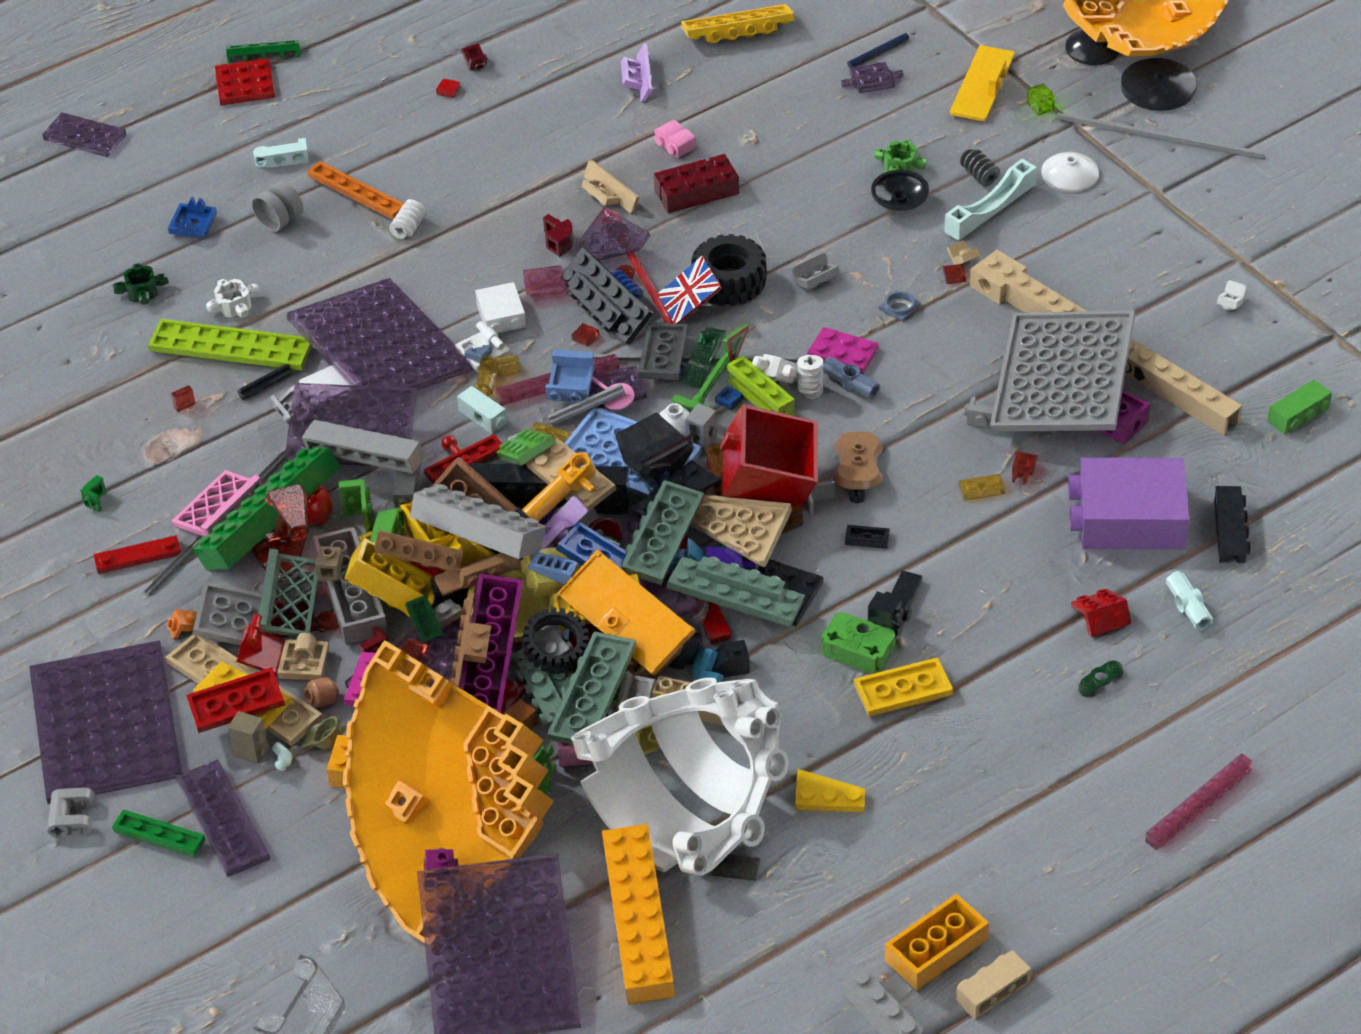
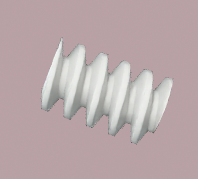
[389,199,427,239]
[797,355,823,399]

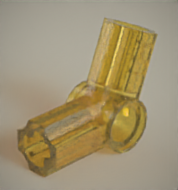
[475,355,521,397]

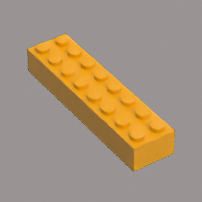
[602,824,676,1005]

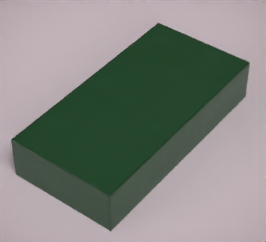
[405,595,444,644]

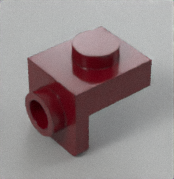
[461,43,488,70]
[359,626,389,653]

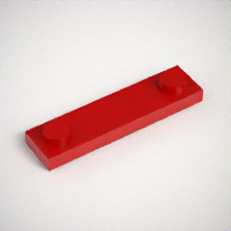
[93,535,181,574]

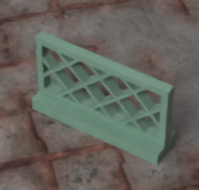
[259,549,318,637]

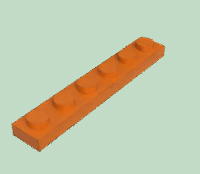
[307,161,404,220]

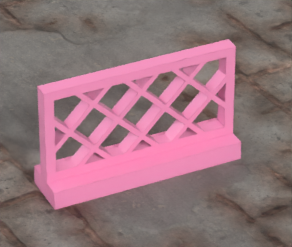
[172,470,263,537]

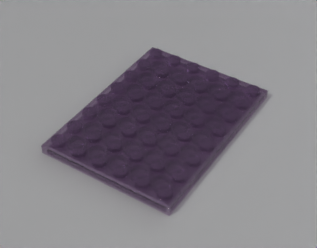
[287,278,474,408]
[29,640,183,804]
[417,853,581,1034]

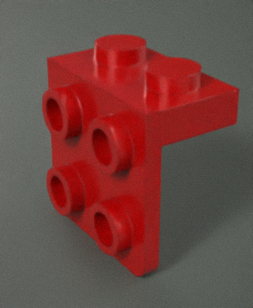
[1071,589,1132,637]

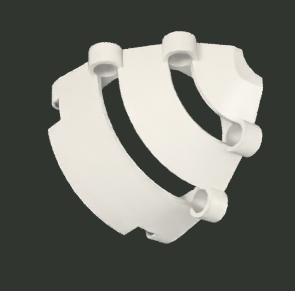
[571,678,789,876]

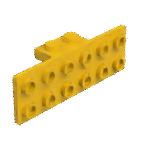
[950,45,1015,121]

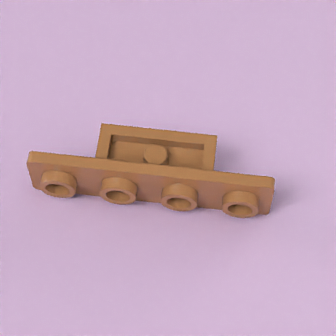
[374,530,463,572]
[434,552,521,595]

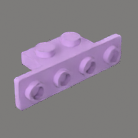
[621,43,653,102]
[541,496,588,549]

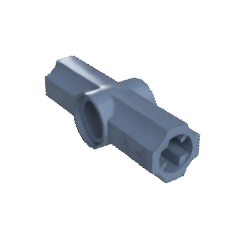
[823,357,880,400]

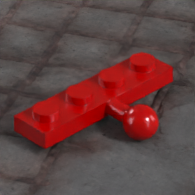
[424,434,503,484]

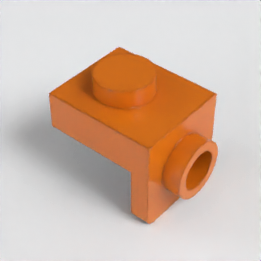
[167,609,197,639]

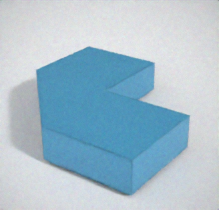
[692,648,724,683]

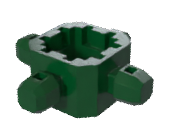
[113,263,169,305]

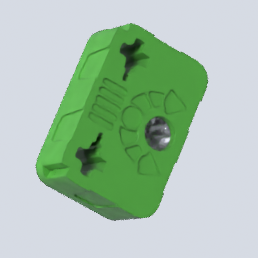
[821,612,895,674]

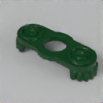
[1078,660,1123,697]

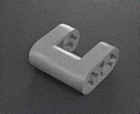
[48,788,95,838]

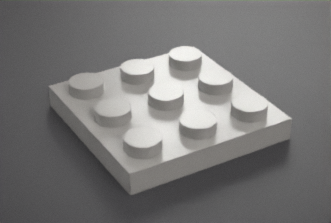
[192,581,262,646]

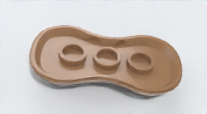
[833,431,883,490]

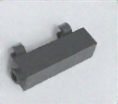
[393,441,421,508]

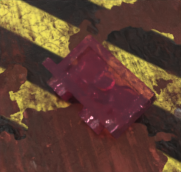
[523,265,566,297]

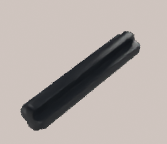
[237,364,292,400]

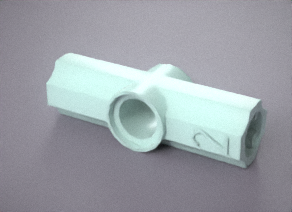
[1166,571,1213,631]

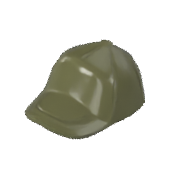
[301,716,344,750]

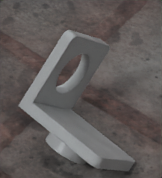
[806,481,834,516]

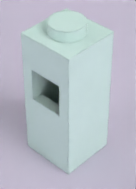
[457,386,507,434]

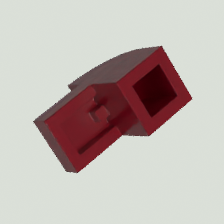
[543,214,574,257]

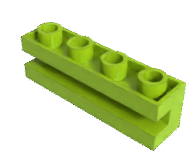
[727,356,795,416]

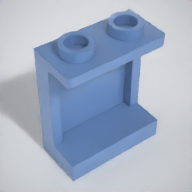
[545,349,595,403]

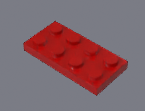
[186,667,285,733]

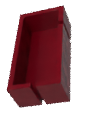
[654,154,739,214]

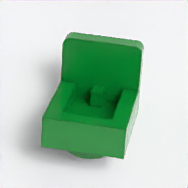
[80,475,106,512]

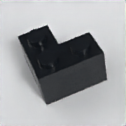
[868,591,912,637]

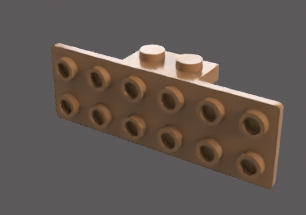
[450,592,491,687]

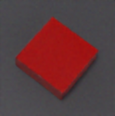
[436,78,461,98]

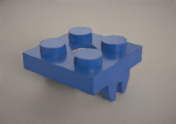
[168,197,217,238]

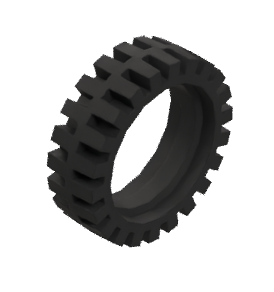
[522,607,589,673]

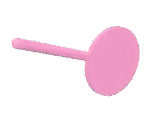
[592,377,635,410]

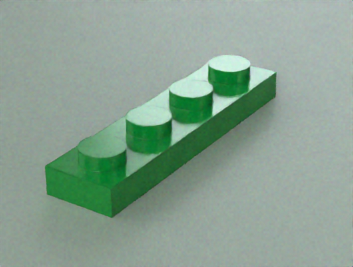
[112,809,205,857]

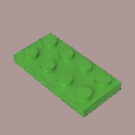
[496,429,556,466]

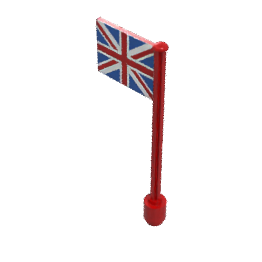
[602,210,722,324]

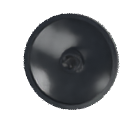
[1121,58,1196,111]

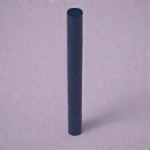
[847,33,909,68]

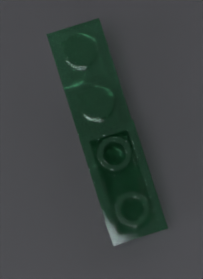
[683,326,726,388]

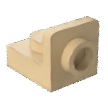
[947,240,980,265]

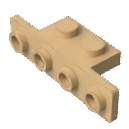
[581,160,639,213]

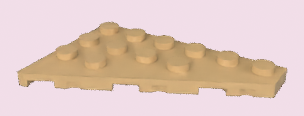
[690,495,792,567]

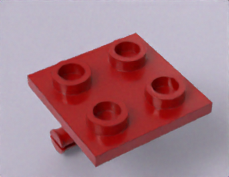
[236,614,285,676]

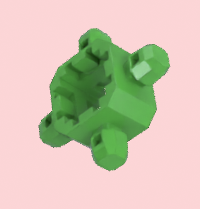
[874,139,927,172]

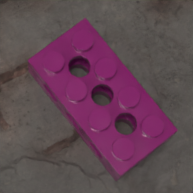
[1098,390,1150,445]

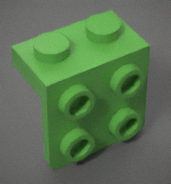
[339,479,374,533]

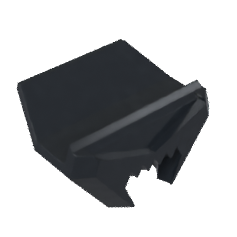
[615,412,694,487]

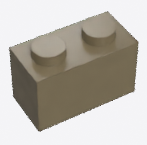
[228,711,269,763]

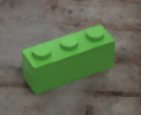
[1267,379,1332,435]

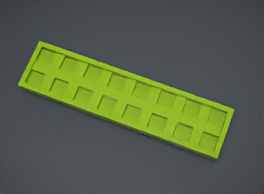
[148,319,313,371]

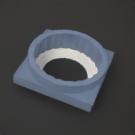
[879,290,921,321]

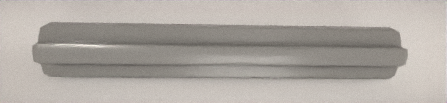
[548,384,625,425]

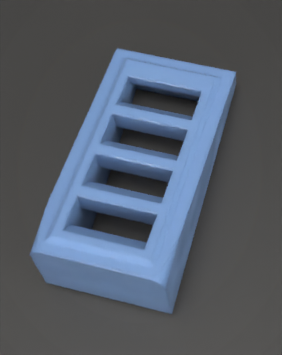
[528,552,578,585]

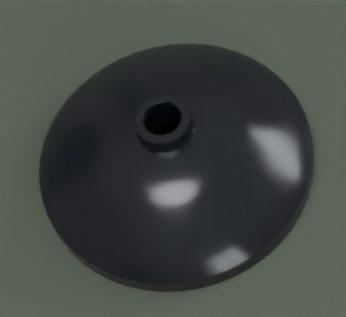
[1065,29,1120,65]
[871,170,929,211]

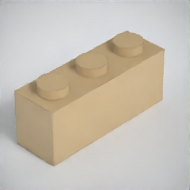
[956,950,1031,1020]

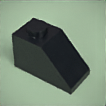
[711,639,750,678]

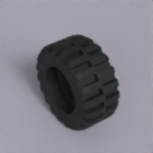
[691,234,767,306]

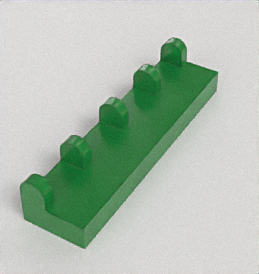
[226,40,301,63]

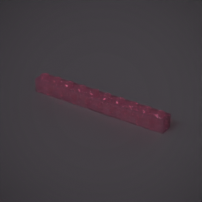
[496,354,620,406]
[1145,753,1252,850]

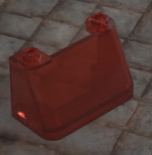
[252,485,308,584]

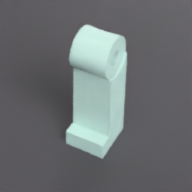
[253,138,309,168]

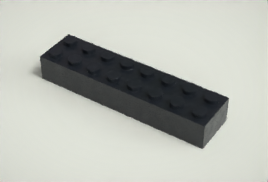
[467,463,630,514]

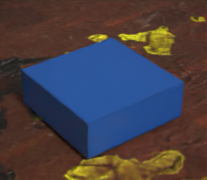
[715,386,743,411]

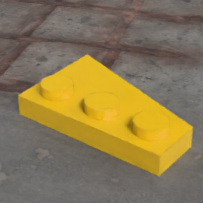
[795,769,865,812]

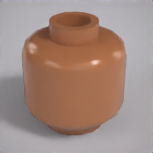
[304,677,339,708]

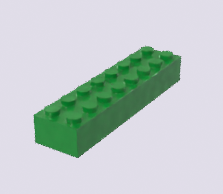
[193,447,341,570]

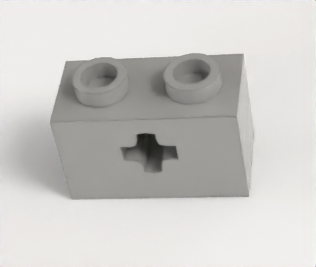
[685,404,717,455]

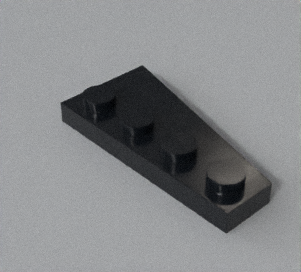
[631,460,722,519]

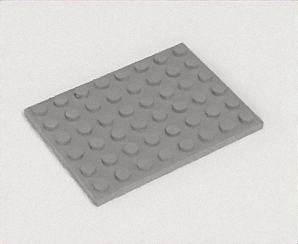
[990,310,1135,432]

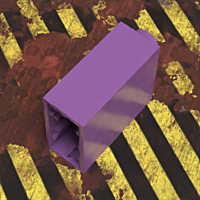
[1068,457,1189,549]

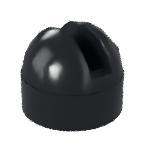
[849,489,866,503]

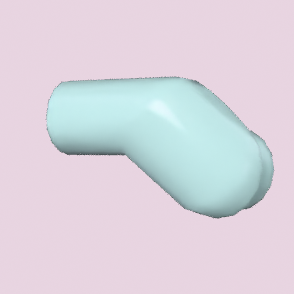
[272,742,293,771]

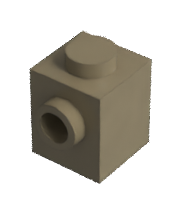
[315,546,343,581]

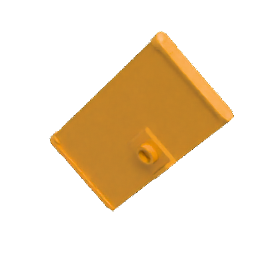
[557,550,695,676]

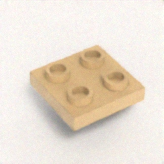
[277,633,330,680]

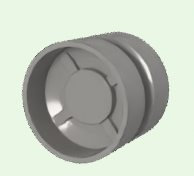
[251,180,303,232]

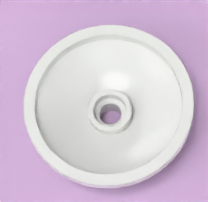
[1041,152,1099,193]

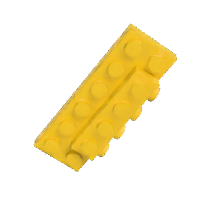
[681,4,795,43]

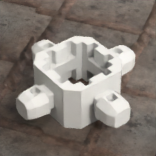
[206,279,260,318]
[752,354,798,384]

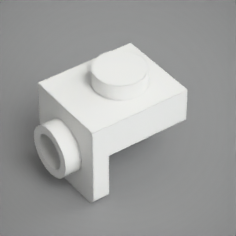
[1217,280,1247,310]

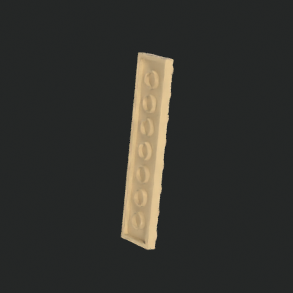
[165,635,323,746]

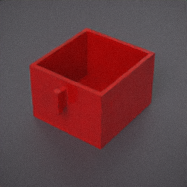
[720,404,818,507]

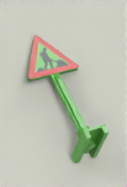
[672,323,750,412]

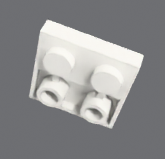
[455,321,511,372]

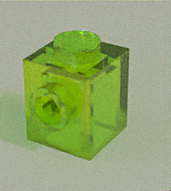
[1026,83,1055,116]

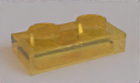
[959,474,1005,501]

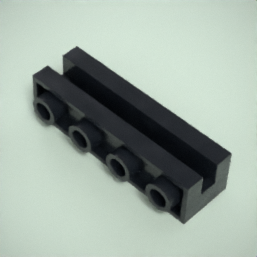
[1214,486,1251,563]

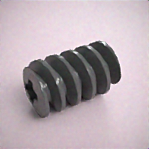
[960,149,1000,187]

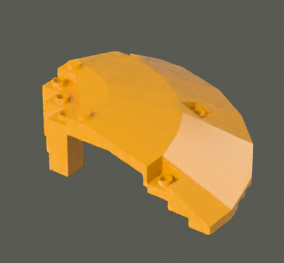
[1063,0,1228,56]
[343,640,554,949]

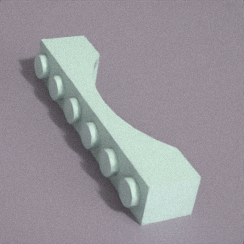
[944,159,1037,241]

